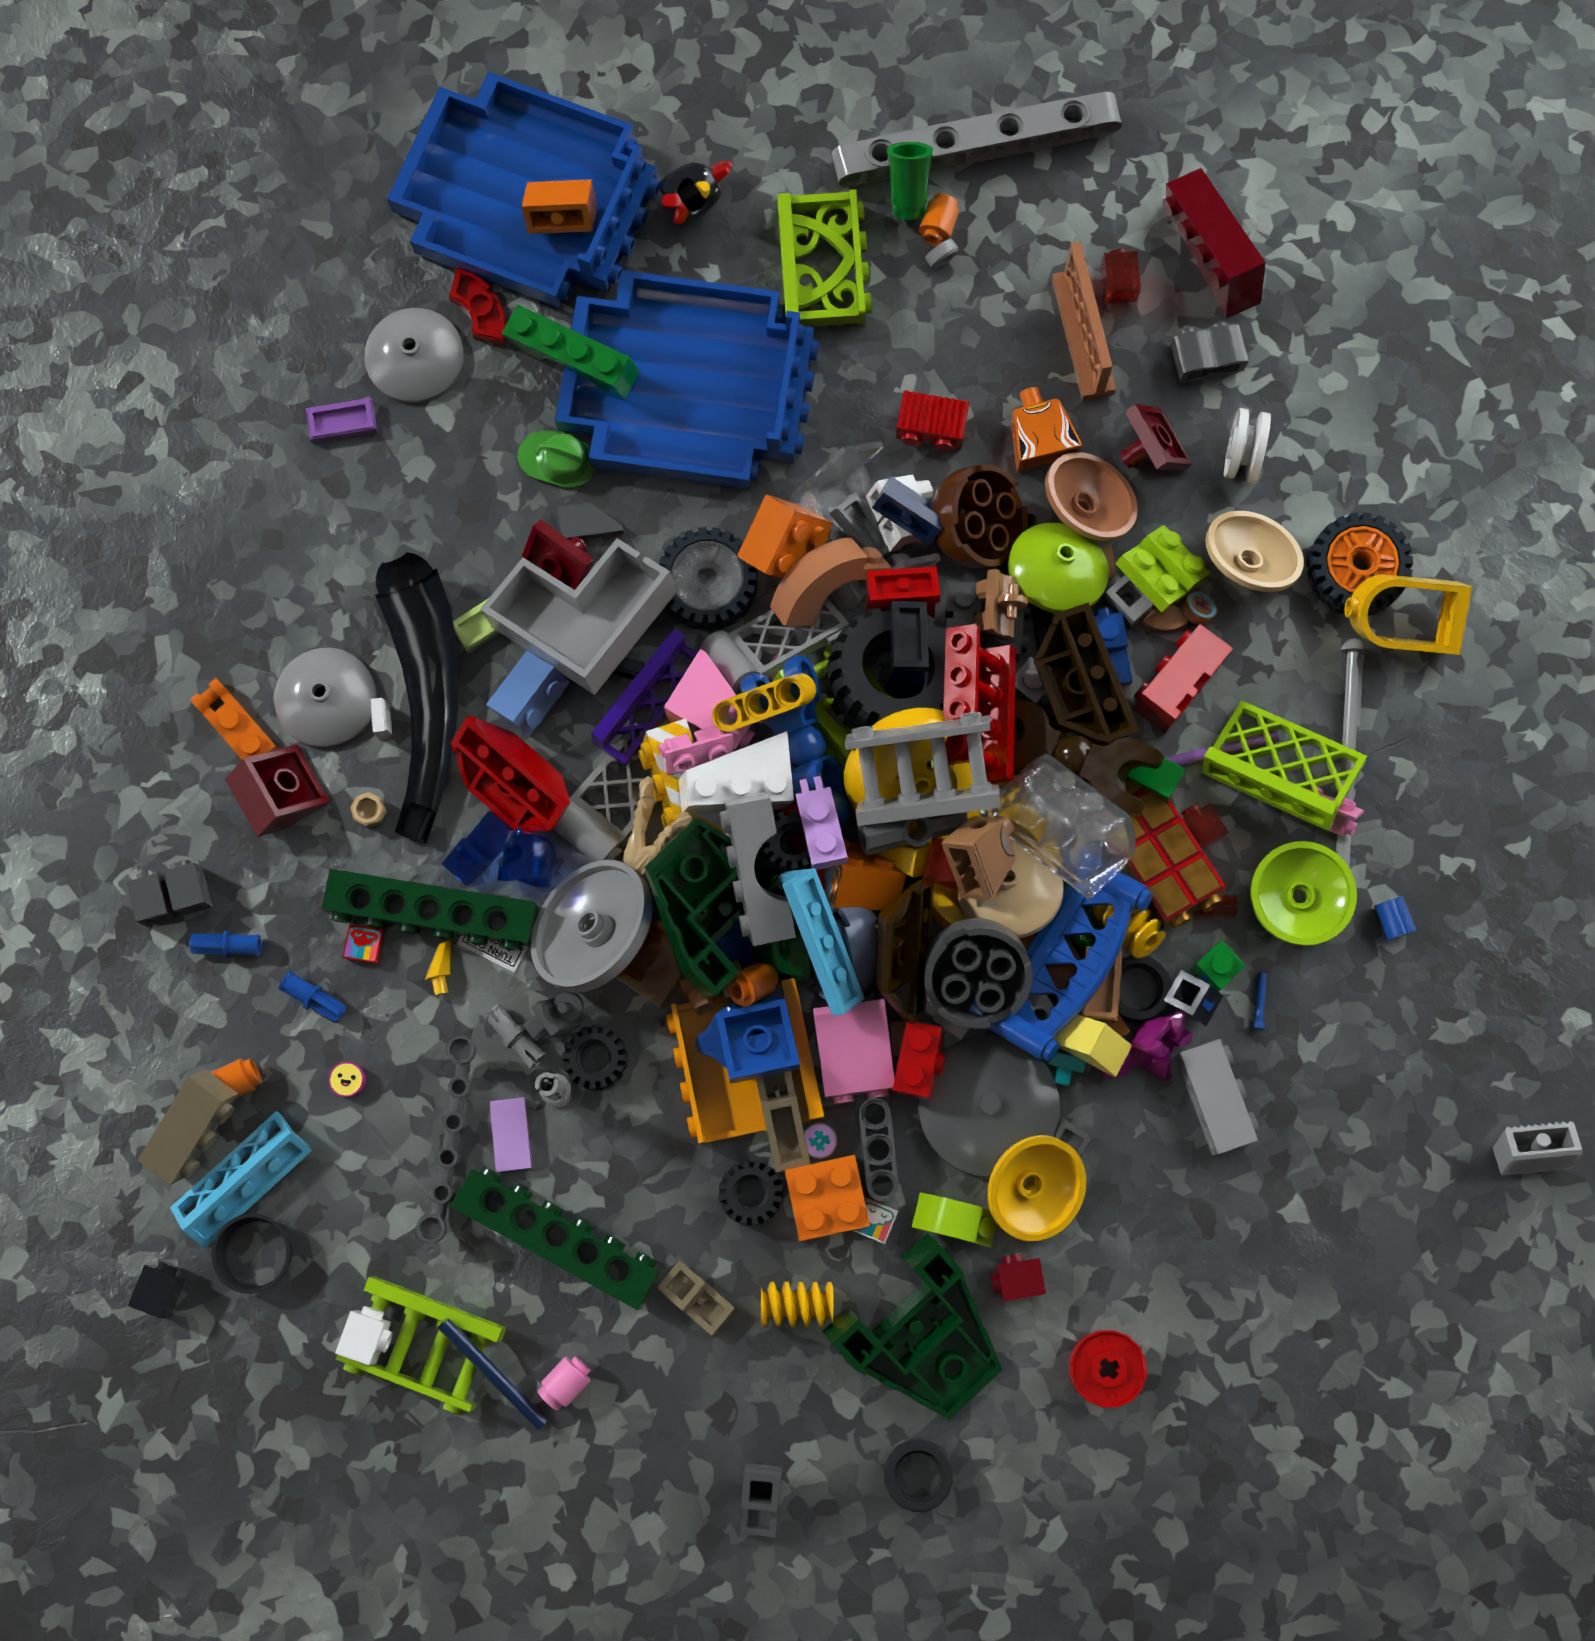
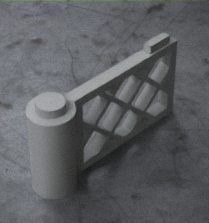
[701,598,849,695]
[553,722,658,862]

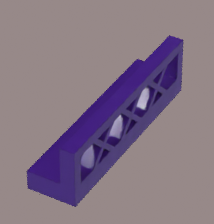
[591,629,697,767]

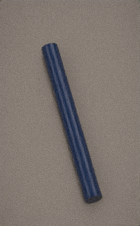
[438,1318,548,1430]

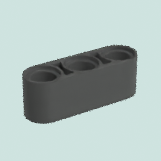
[859,1098,899,1203]

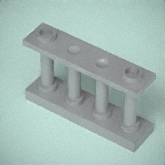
[845,712,1001,826]

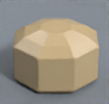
[350,792,387,828]

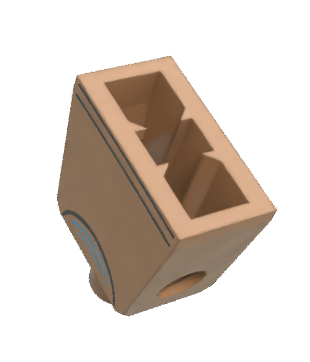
[941,816,1015,900]

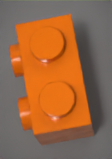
[521,179,598,234]

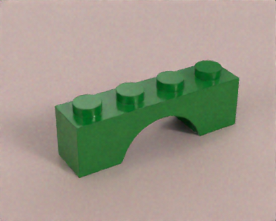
[502,304,640,400]

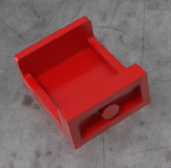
[865,566,940,625]

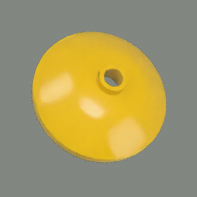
[987,1135,1086,1241]

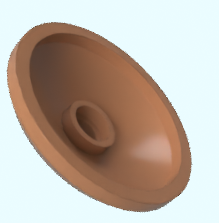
[1045,452,1138,541]

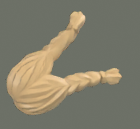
[623,776,692,892]

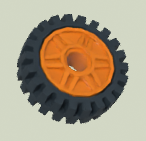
[1307,512,1413,616]

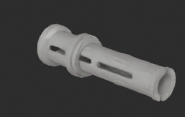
[535,1072,575,1108]

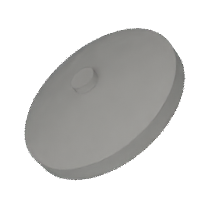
[531,860,653,993]

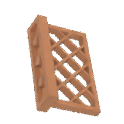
[1051,241,1116,401]

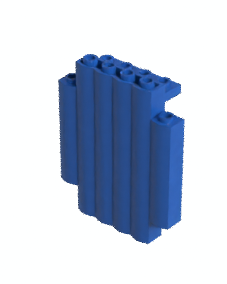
[387,72,660,308]
[555,270,819,489]

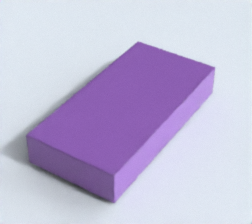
[306,398,378,443]

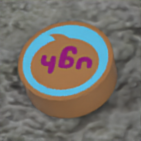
[1181,591,1217,625]

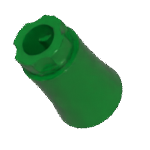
[886,142,933,220]

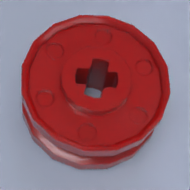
[1069,1330,1147,1408]

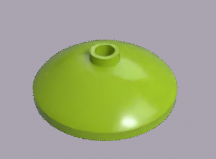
[1008,523,1109,613]
[1250,841,1357,946]

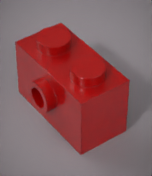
[892,1022,946,1101]

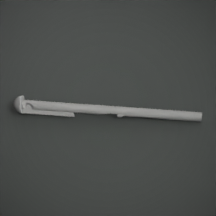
[1336,638,1368,866]

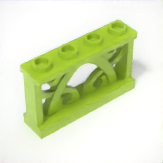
[777,189,872,327]

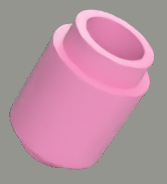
[537,1356,591,1411]

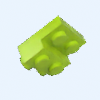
[1115,525,1210,613]

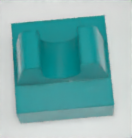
[1048,1048,1086,1086]

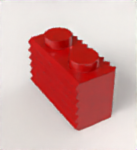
[896,390,970,452]

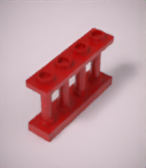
[943,624,1016,784]

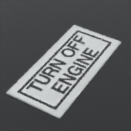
[457,916,528,973]

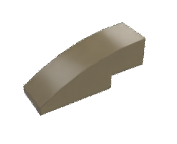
[756,1071,810,1172]

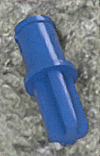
[189,931,262,958]
[278,971,347,1023]

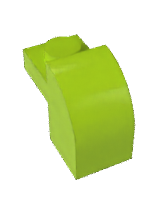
[912,1192,997,1248]

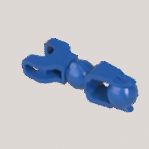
[741,655,852,830]

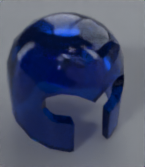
[497,827,557,888]

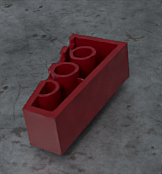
[1163,168,1266,319]

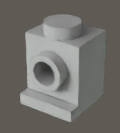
[1103,574,1155,631]

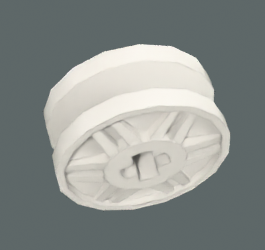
[1224,408,1271,483]

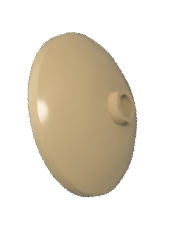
[1205,511,1304,592]
[957,840,1064,938]

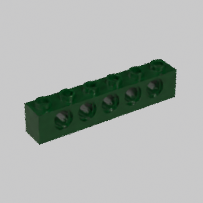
[322,869,539,951]
[450,1166,661,1310]

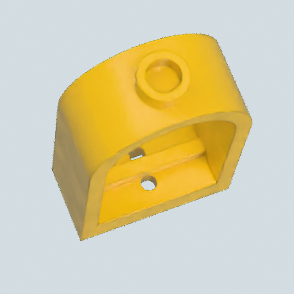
[1344,574,1472,655]

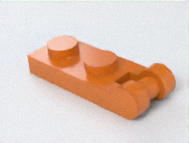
[190,678,278,759]

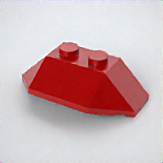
[450,716,570,832]

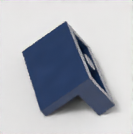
[872,476,943,545]

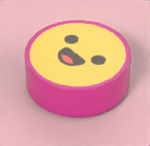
[329,1062,366,1098]

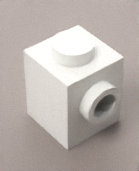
[335,1306,393,1365]

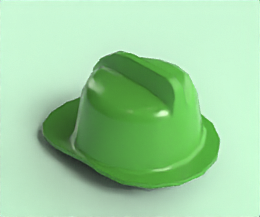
[517,430,595,488]

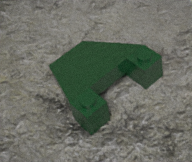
[644,818,794,997]
[822,1233,1002,1420]

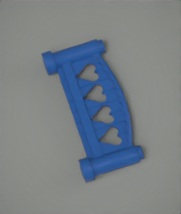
[969,844,1153,1062]

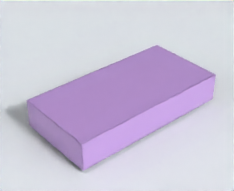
[490,1097,533,1172]

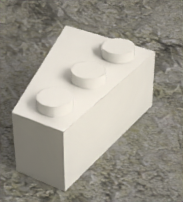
[679,731,794,814]

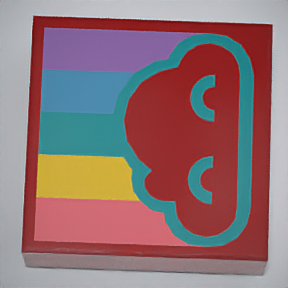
[342,924,385,965]

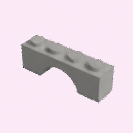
[720,792,796,946]

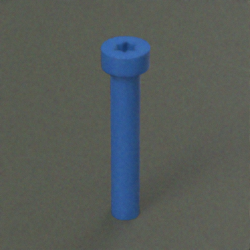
[1251,972,1267,1030]

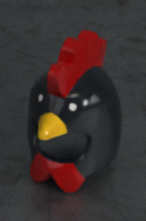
[657,160,733,226]

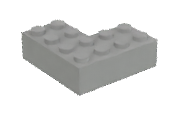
[480,538,678,695]

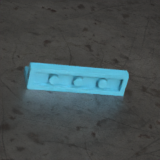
[779,868,865,1015]
[170,1111,312,1248]

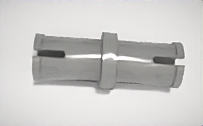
[484,1004,547,1069]

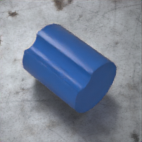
[1374,896,1416,941]

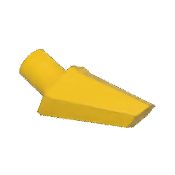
[425,940,451,996]

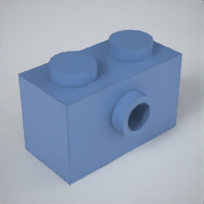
[486,651,570,737]

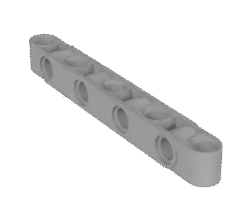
[832,92,1122,187]

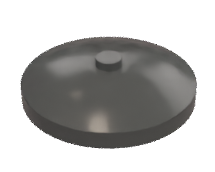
[918,1035,1060,1177]

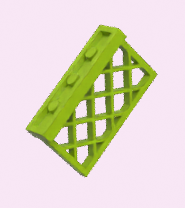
[1202,700,1367,831]

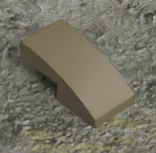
[657,1260,738,1338]

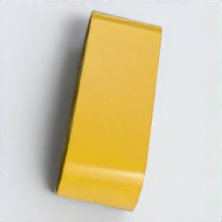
[712,673,816,732]

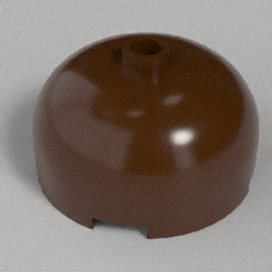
[931,464,1028,569]

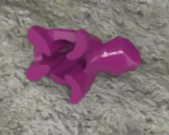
[1100,1011,1193,1081]

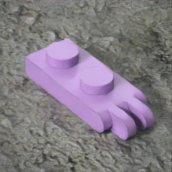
[795,776,848,870]

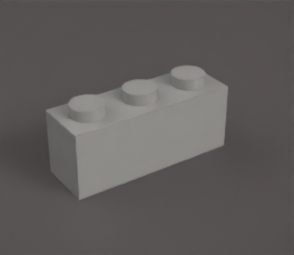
[1175,1039,1260,1156]

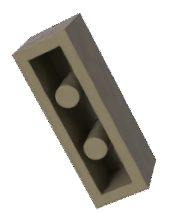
[137,1069,238,1186]

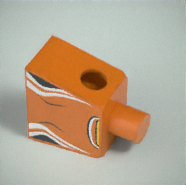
[1011,387,1082,472]

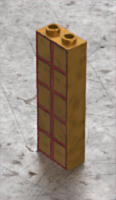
[1066,734,1226,930]

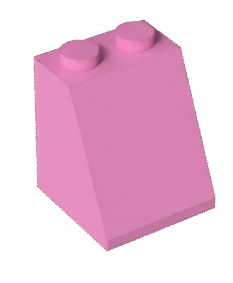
[664,649,758,752]
[813,999,894,1104]

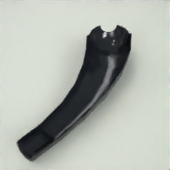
[375,552,458,844]

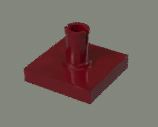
[1120,404,1193,472]
[520,519,594,590]

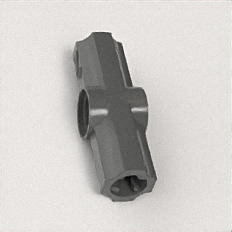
[857,812,968,855]

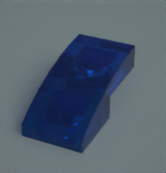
[442,811,517,886]

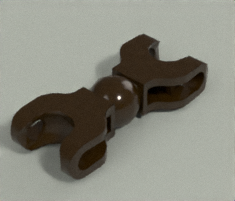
[1014,698,1165,818]

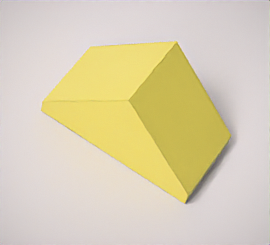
[1055,1015,1132,1077]

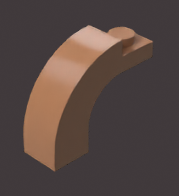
[770,538,892,627]

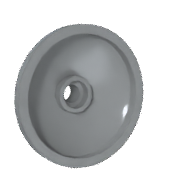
[364,308,464,404]
[274,648,377,748]

